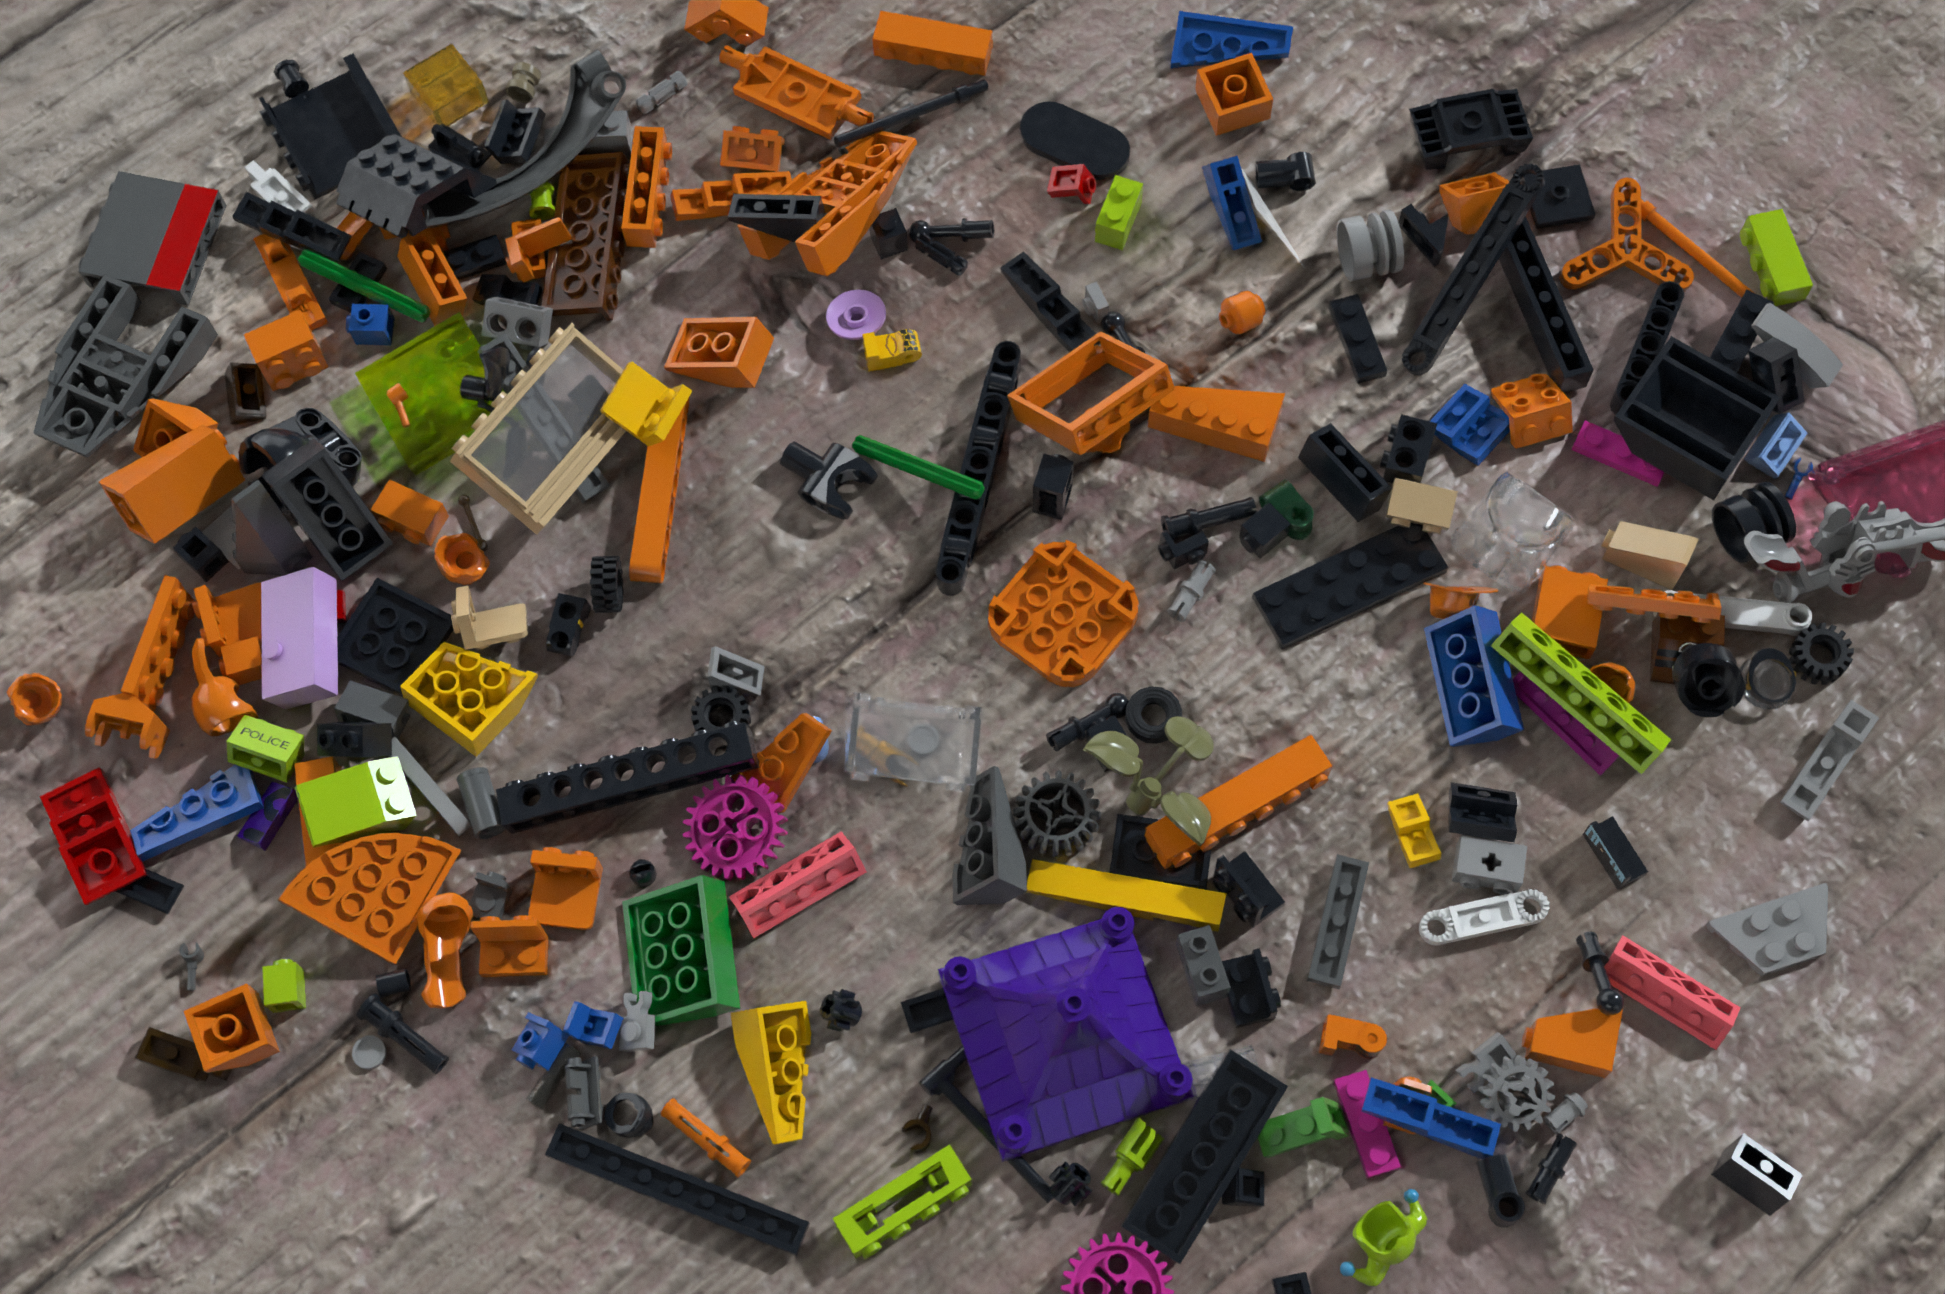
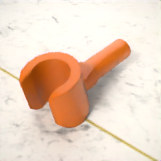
[387,383,410,428]

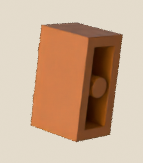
[371,479,449,546]

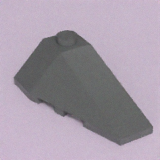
[952,766,1027,905]

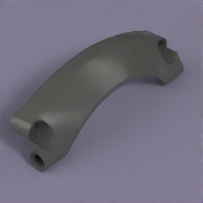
[420,50,626,229]

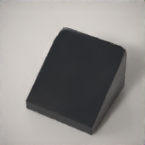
[1222,1168,1264,1207]

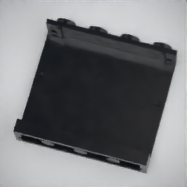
[259,53,401,200]

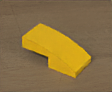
[1387,793,1441,868]

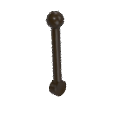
[458,494,488,552]

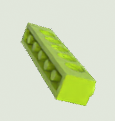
[1491,612,1671,774]

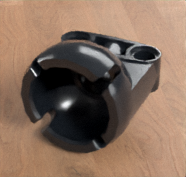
[238,408,362,516]

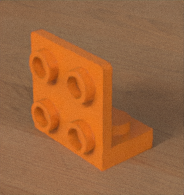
[470,915,548,977]

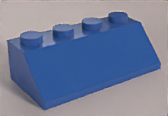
[1424,605,1524,747]

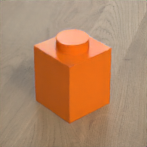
[218,636,262,685]

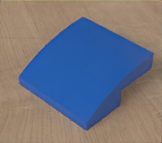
[1430,384,1510,466]

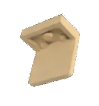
[451,586,528,650]

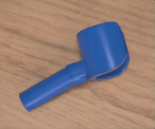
[1784,457,1813,500]

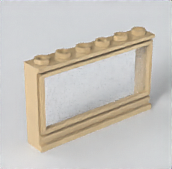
[450,323,626,535]

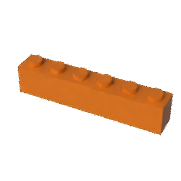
[1144,734,1332,869]

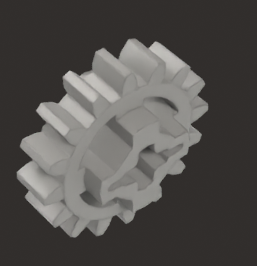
[1479,1055,1555,1132]

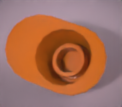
[1423,582,1499,619]

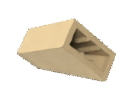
[1601,521,1699,590]

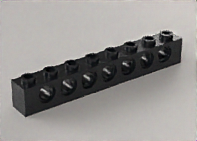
[496,721,760,834]

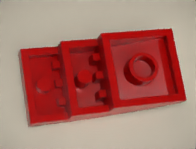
[39,767,147,906]

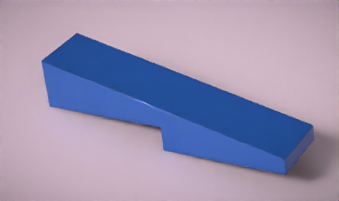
[1361,1077,1501,1160]

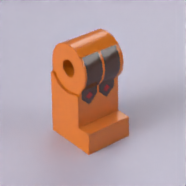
[1319,1014,1387,1058]

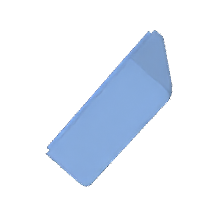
[1744,412,1807,479]

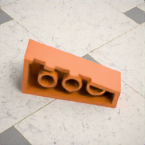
[1148,386,1285,462]

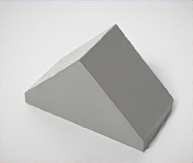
[707,646,764,697]

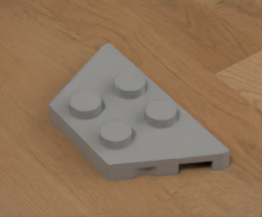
[1706,883,1828,976]

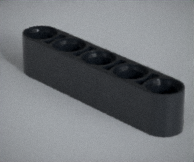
[1610,281,1684,415]

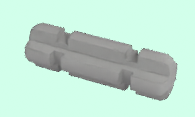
[635,71,687,114]

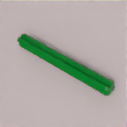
[298,250,431,322]
[852,435,985,499]

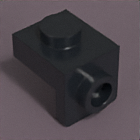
[1157,530,1209,570]

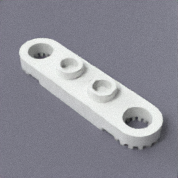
[1419,889,1549,945]

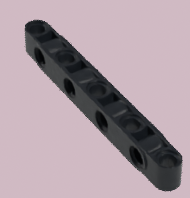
[936,341,1021,596]

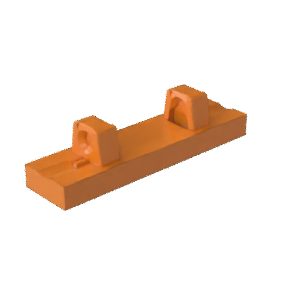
[253,234,328,331]

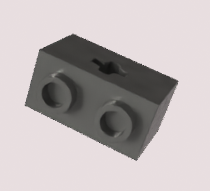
[1176,925,1231,1006]

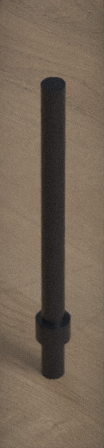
[834,79,989,148]

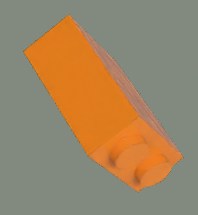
[1531,565,1608,660]

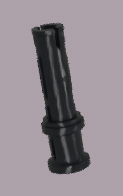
[1161,497,1257,541]
[356,993,449,1074]

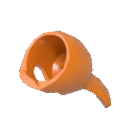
[191,638,259,737]

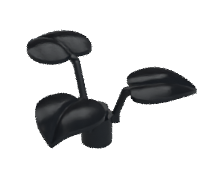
[460,347,545,480]

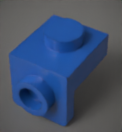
[563,1001,623,1049]

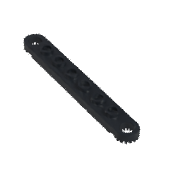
[1402,163,1545,375]

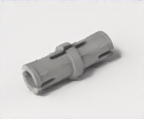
[1167,560,1216,622]

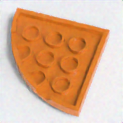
[277,833,461,965]

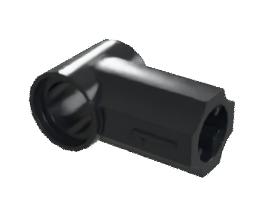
[1255,152,1316,191]
[1476,1154,1525,1228]

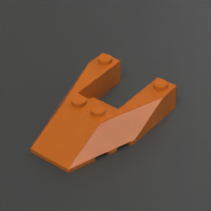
[737,131,917,277]

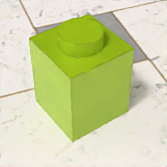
[262,959,306,1013]

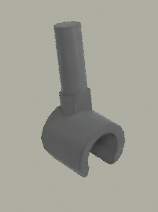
[179,942,204,991]

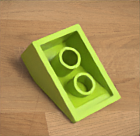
[295,756,417,848]

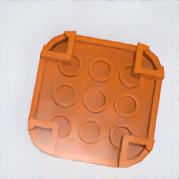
[988,540,1139,687]

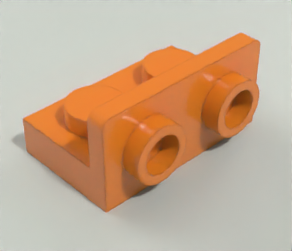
[720,126,785,172]

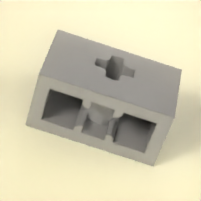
[1452,834,1527,895]

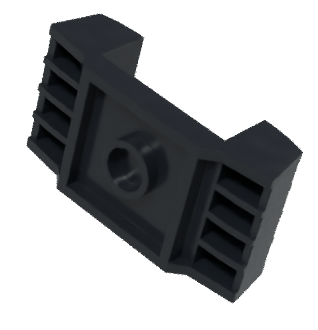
[1409,89,1533,170]

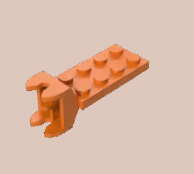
[85,575,195,759]

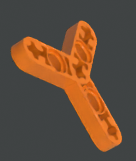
[1559,177,1694,292]

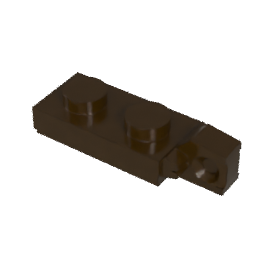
[135,1027,232,1082]

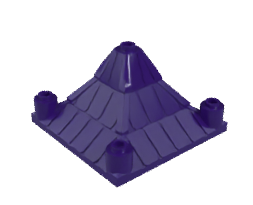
[938,907,1194,1162]

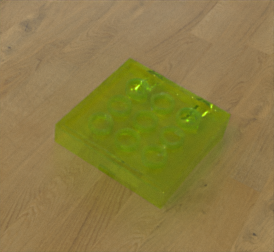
[355,312,524,476]

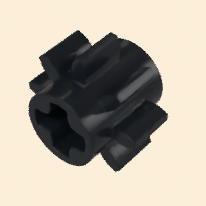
[820,989,862,1032]
[1049,1162,1092,1206]

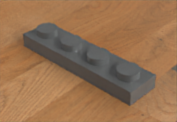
[1307,854,1369,989]

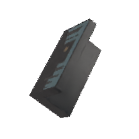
[1583,816,1649,890]

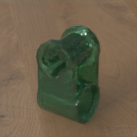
[1258,479,1314,540]

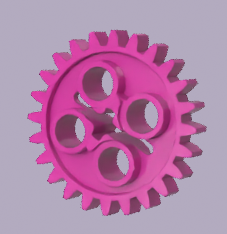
[682,774,788,881]
[1061,1233,1174,1294]

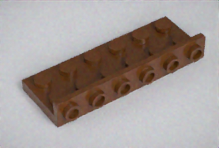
[541,152,630,321]

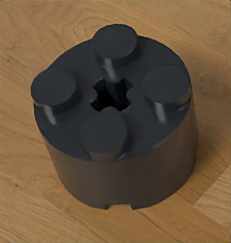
[1672,643,1745,718]

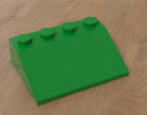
[622,875,740,1027]

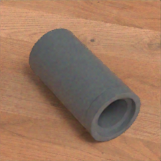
[456,767,506,839]

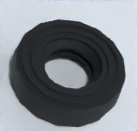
[1125,686,1182,744]

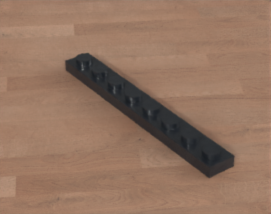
[545,1123,810,1256]

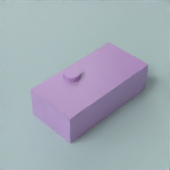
[261,567,338,710]

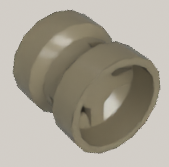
[505,62,541,103]

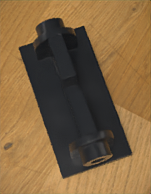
[428,124,491,170]

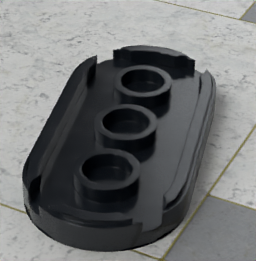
[1020,101,1130,180]

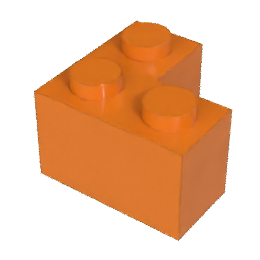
[684,0,769,46]

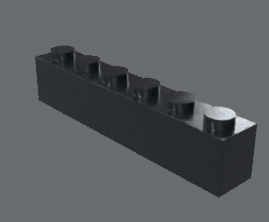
[1499,217,1594,393]

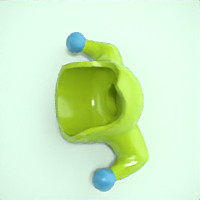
[1340,1189,1427,1287]

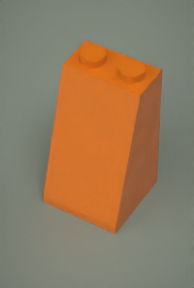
[98,425,245,544]

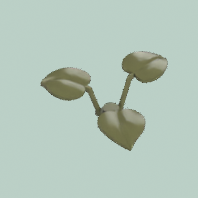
[1083,717,1214,847]

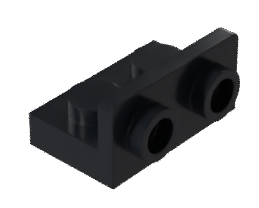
[1222,948,1281,1028]

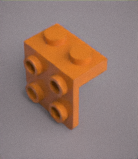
[1491,374,1573,449]
[192,582,262,658]
[528,847,603,930]

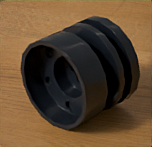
[1712,482,1797,563]

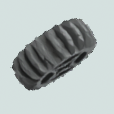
[1013,770,1101,858]

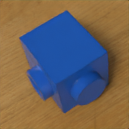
[346,304,395,346]

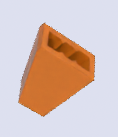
[1522,1008,1623,1078]

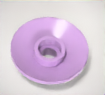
[826,290,886,340]

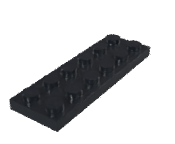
[1252,523,1449,649]
[1120,1049,1288,1264]

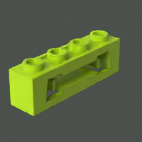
[832,1144,972,1259]

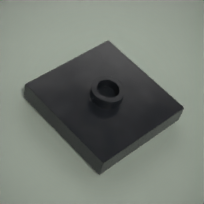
[1521,164,1596,229]

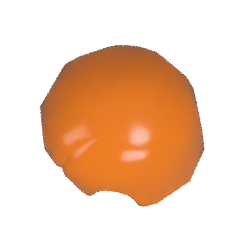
[1590,662,1635,703]

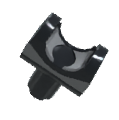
[780,441,878,520]

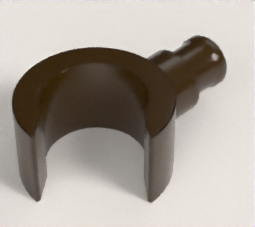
[902,1104,933,1153]

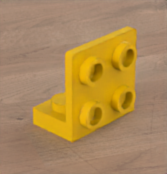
[600,362,692,447]

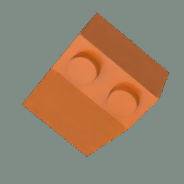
[664,317,774,388]

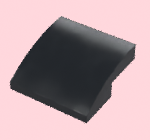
[1448,782,1518,843]

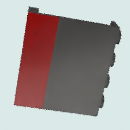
[78,171,227,306]

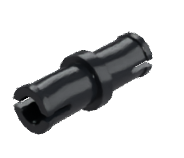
[1525,1133,1577,1205]

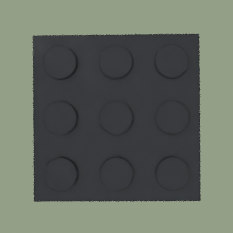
[337,578,454,697]

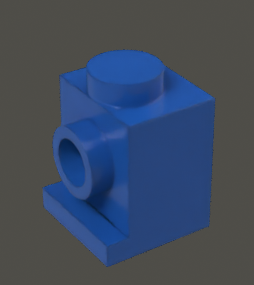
[512,1012,569,1070]

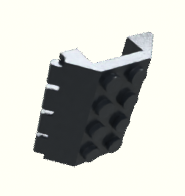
[336,134,497,238]

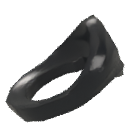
[605,1092,654,1138]

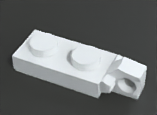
[244,160,315,215]

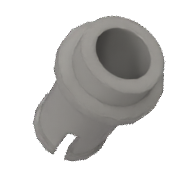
[1543,1092,1588,1134]

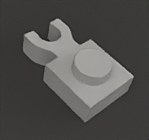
[619,991,655,1052]
[1455,1032,1517,1093]

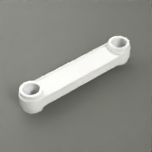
[1653,590,1812,636]

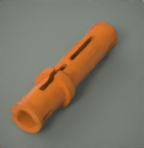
[660,1098,751,1178]

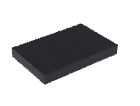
[1109,814,1211,890]

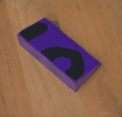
[237,782,298,851]

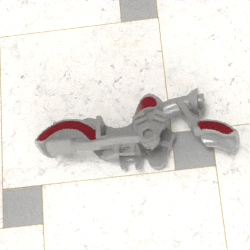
[1744,501,1945,603]

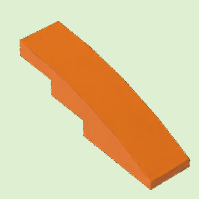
[670,171,792,221]

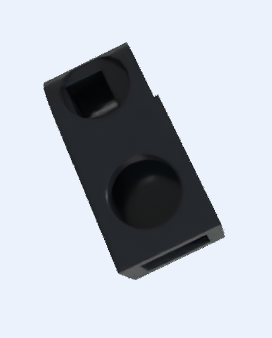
[546,593,591,657]

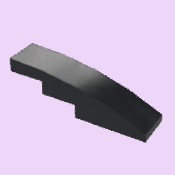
[232,191,352,262]
[1000,251,1100,352]

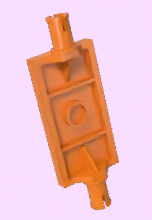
[719,45,874,140]

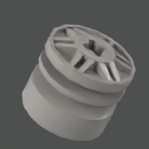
[1337,209,1404,281]

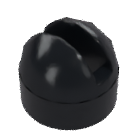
[629,859,657,887]

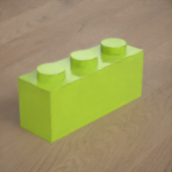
[1740,209,1813,306]

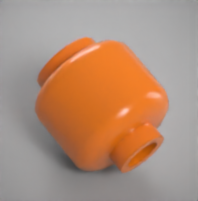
[1219,290,1266,334]

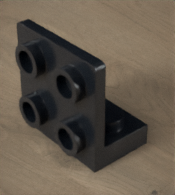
[1213,851,1285,928]

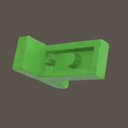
[1258,1097,1350,1158]

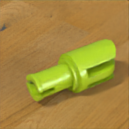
[1100,1118,1165,1196]

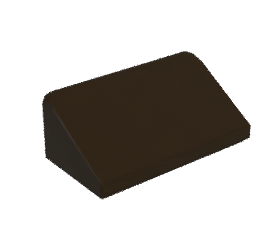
[225,362,267,425]

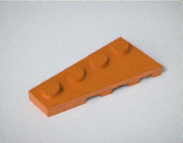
[1587,584,1722,623]

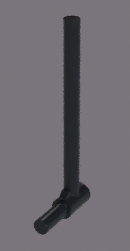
[919,1046,1054,1203]

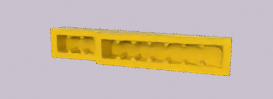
[1027,859,1227,932]

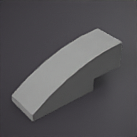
[1751,303,1843,388]

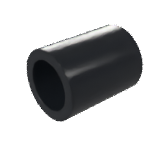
[376,968,411,998]

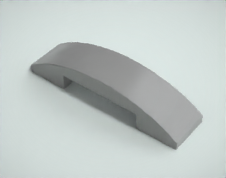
[1780,700,1879,821]

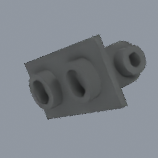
[565,1056,603,1130]

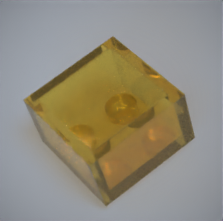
[403,43,489,126]

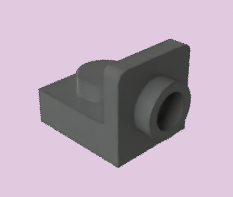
[469,871,513,921]

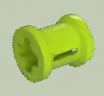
[529,182,555,220]

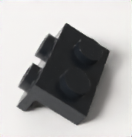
[484,100,546,164]

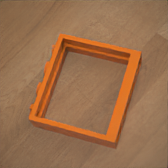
[1007,331,1175,456]

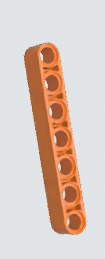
[629,396,690,584]

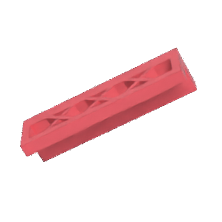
[729,831,867,939]
[1604,935,1740,1050]

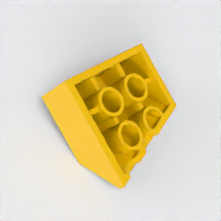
[400,642,538,757]

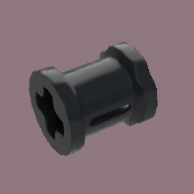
[274,59,309,98]

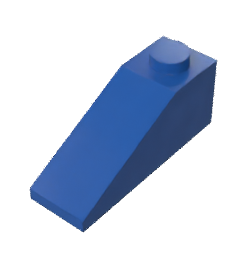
[1202,155,1262,250]

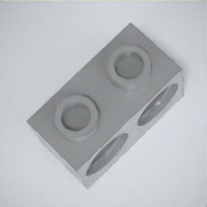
[481,297,553,350]

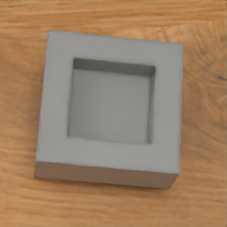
[1082,282,1109,325]

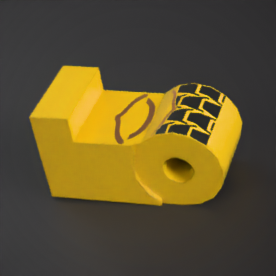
[862,329,922,372]

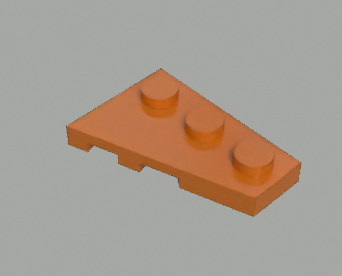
[731,713,832,813]

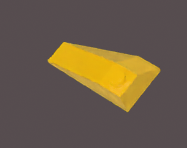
[730,1001,811,1144]

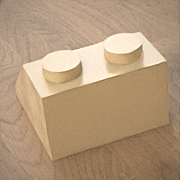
[1385,478,1458,534]

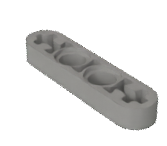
[389,736,472,836]

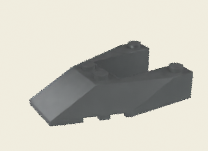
[33,274,218,458]

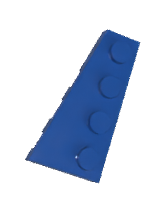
[1170,11,1293,68]
[130,765,264,862]

